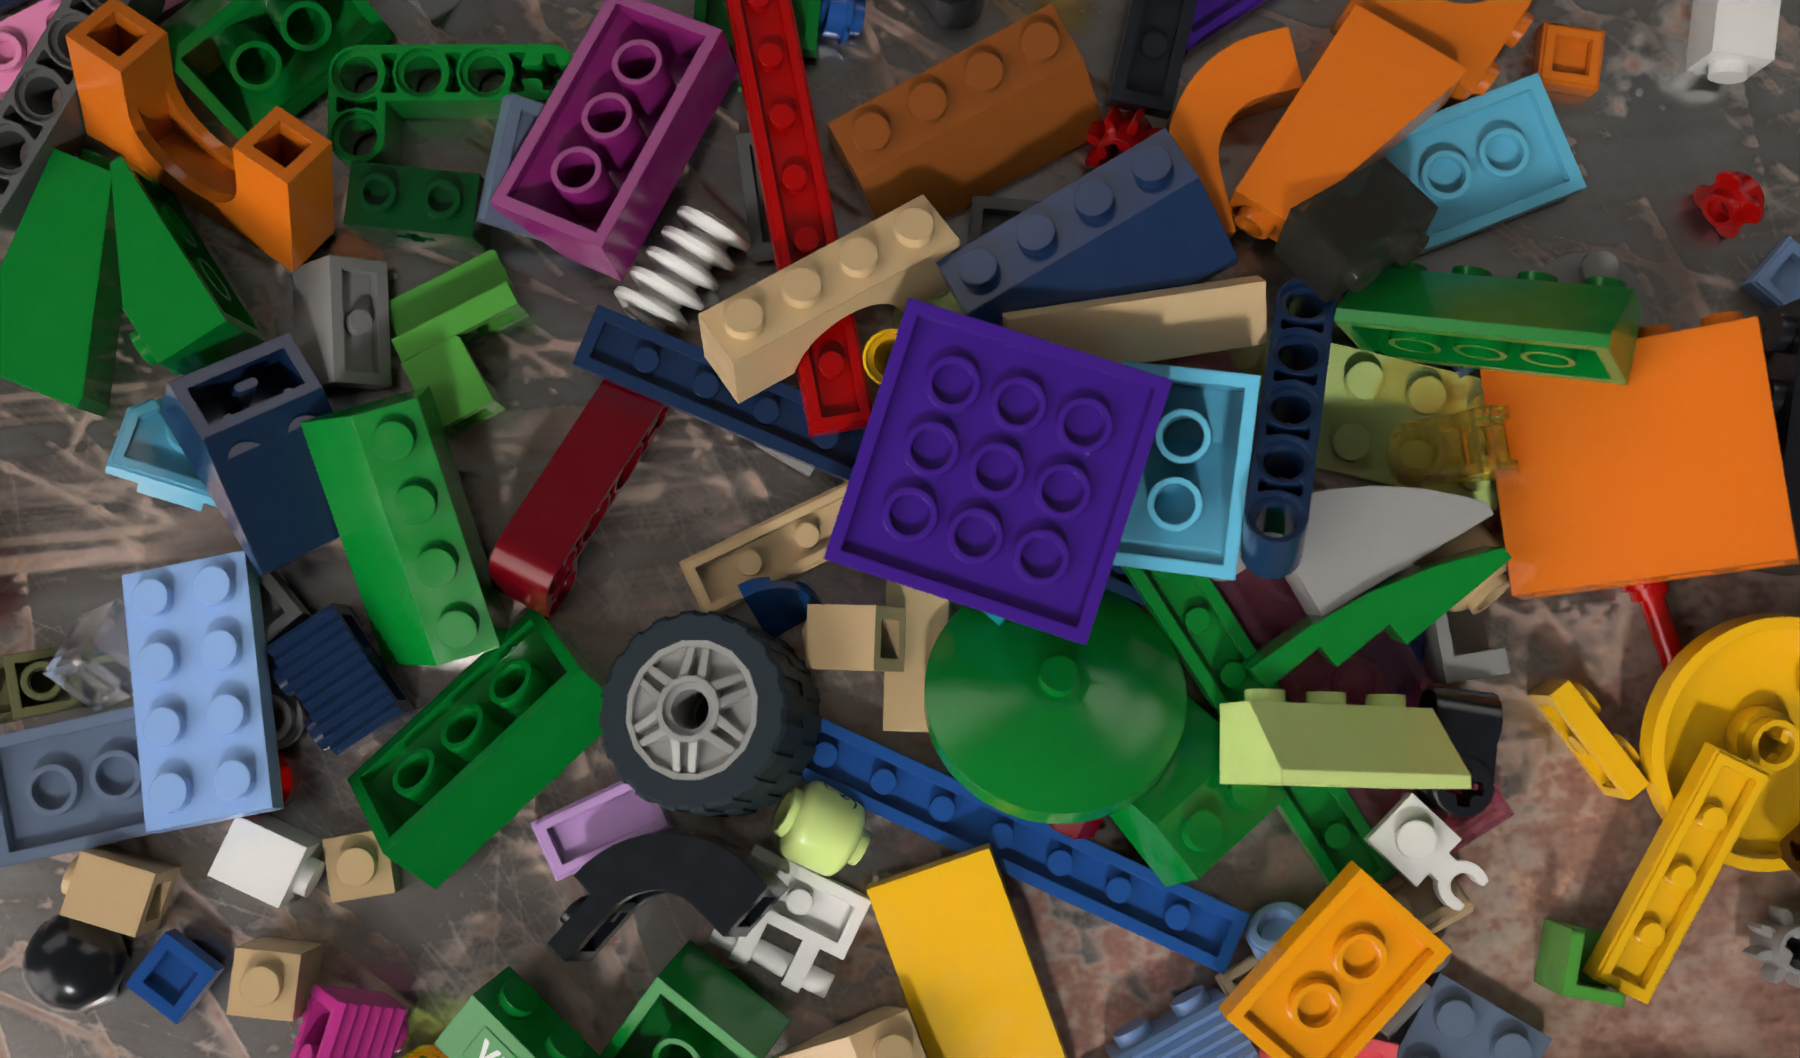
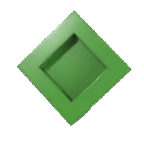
[401,335,507,439]
[1534,919,1626,1008]

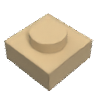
[322,830,402,904]

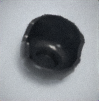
[22,914,130,1014]

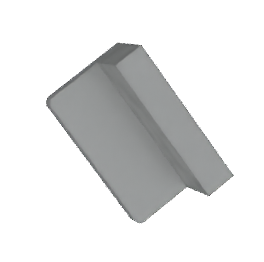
[292,255,392,390]

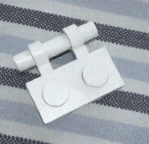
[708,842,871,998]

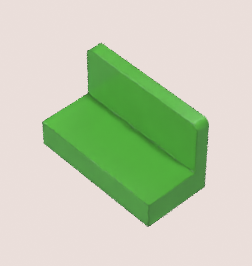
[389,250,530,362]

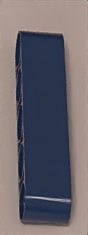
[1240,277,1336,579]

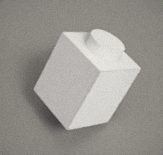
[1685,0,1781,84]
[207,814,325,908]

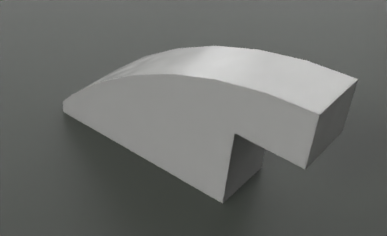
[1210,485,1494,616]

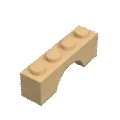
[698,194,960,404]

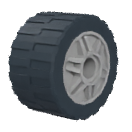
[599,610,822,818]

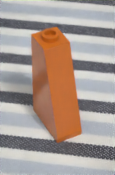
[1229,4,1468,244]

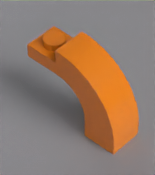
[1166,27,1303,240]

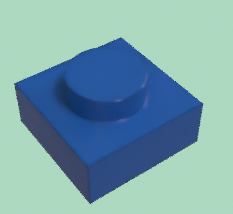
[125,928,225,1024]

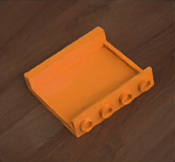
[1480,311,1800,600]

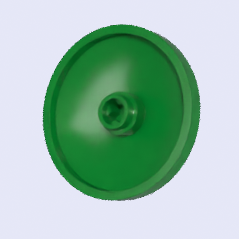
[924,589,1187,824]

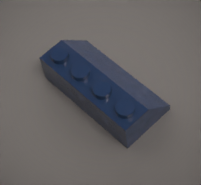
[936,128,1238,327]

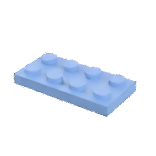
[122,550,284,833]

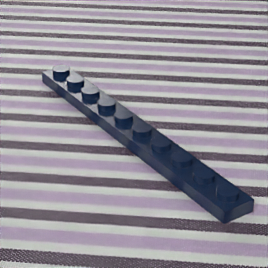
[572,305,1147,608]

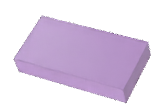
[530,780,676,882]

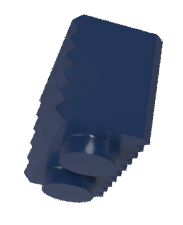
[266,603,415,755]

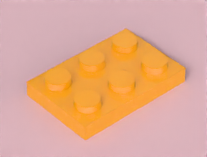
[1218,860,1452,1058]

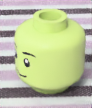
[770,781,871,877]

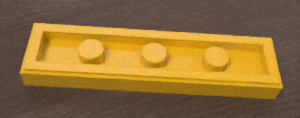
[1582,741,1772,1005]

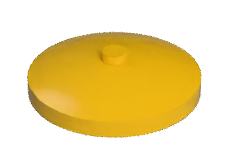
[1639,612,1800,872]

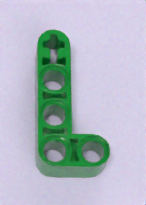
[327,44,573,169]

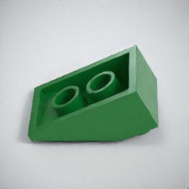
[110,156,268,376]
[1109,696,1287,887]
[600,940,791,1058]

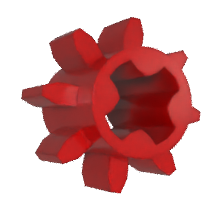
[1084,105,1163,168]

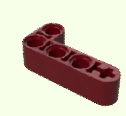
[489,380,671,618]

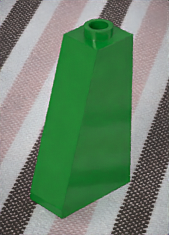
[0,148,122,417]

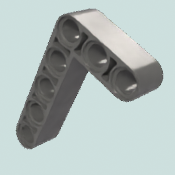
[0,0,165,237]

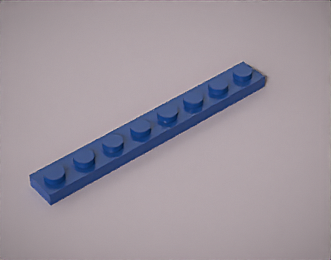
[801,716,1250,975]

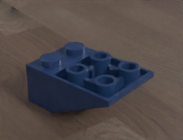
[160,332,340,577]

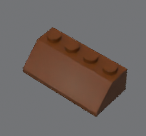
[828,3,1104,221]

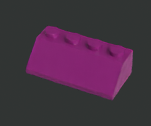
[490,0,738,281]

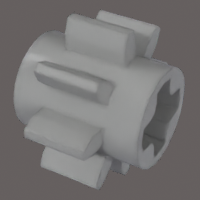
[1742,905,1800,988]

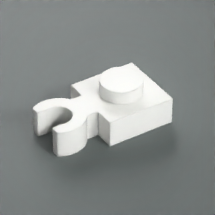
[1364,792,1488,911]

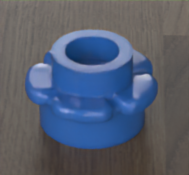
[819,0,866,46]

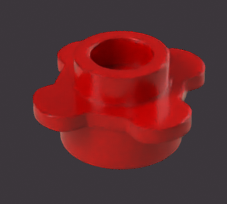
[1693,170,1765,238]

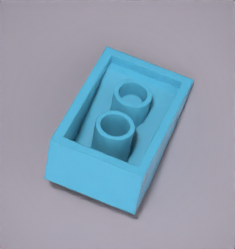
[1113,361,1261,581]

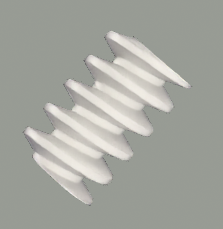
[614,205,751,333]

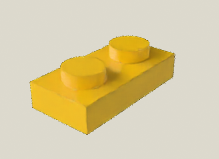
[1527,679,1650,800]

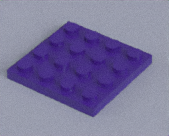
[824,298,1173,645]

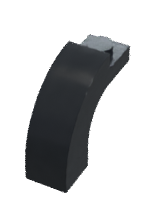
[548,832,789,962]

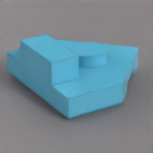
[105,397,217,511]

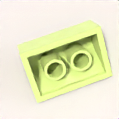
[1220,689,1471,789]

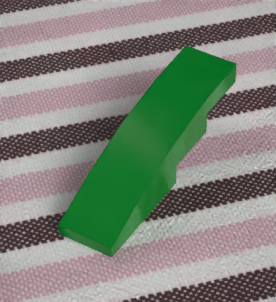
[1241,546,1512,689]

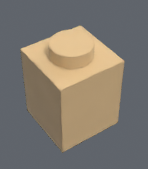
[801,604,906,672]
[59,844,180,938]
[226,936,325,1022]

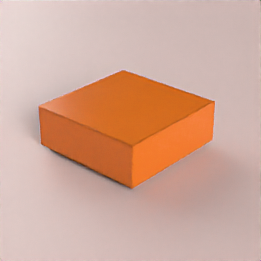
[1531,21,1606,97]

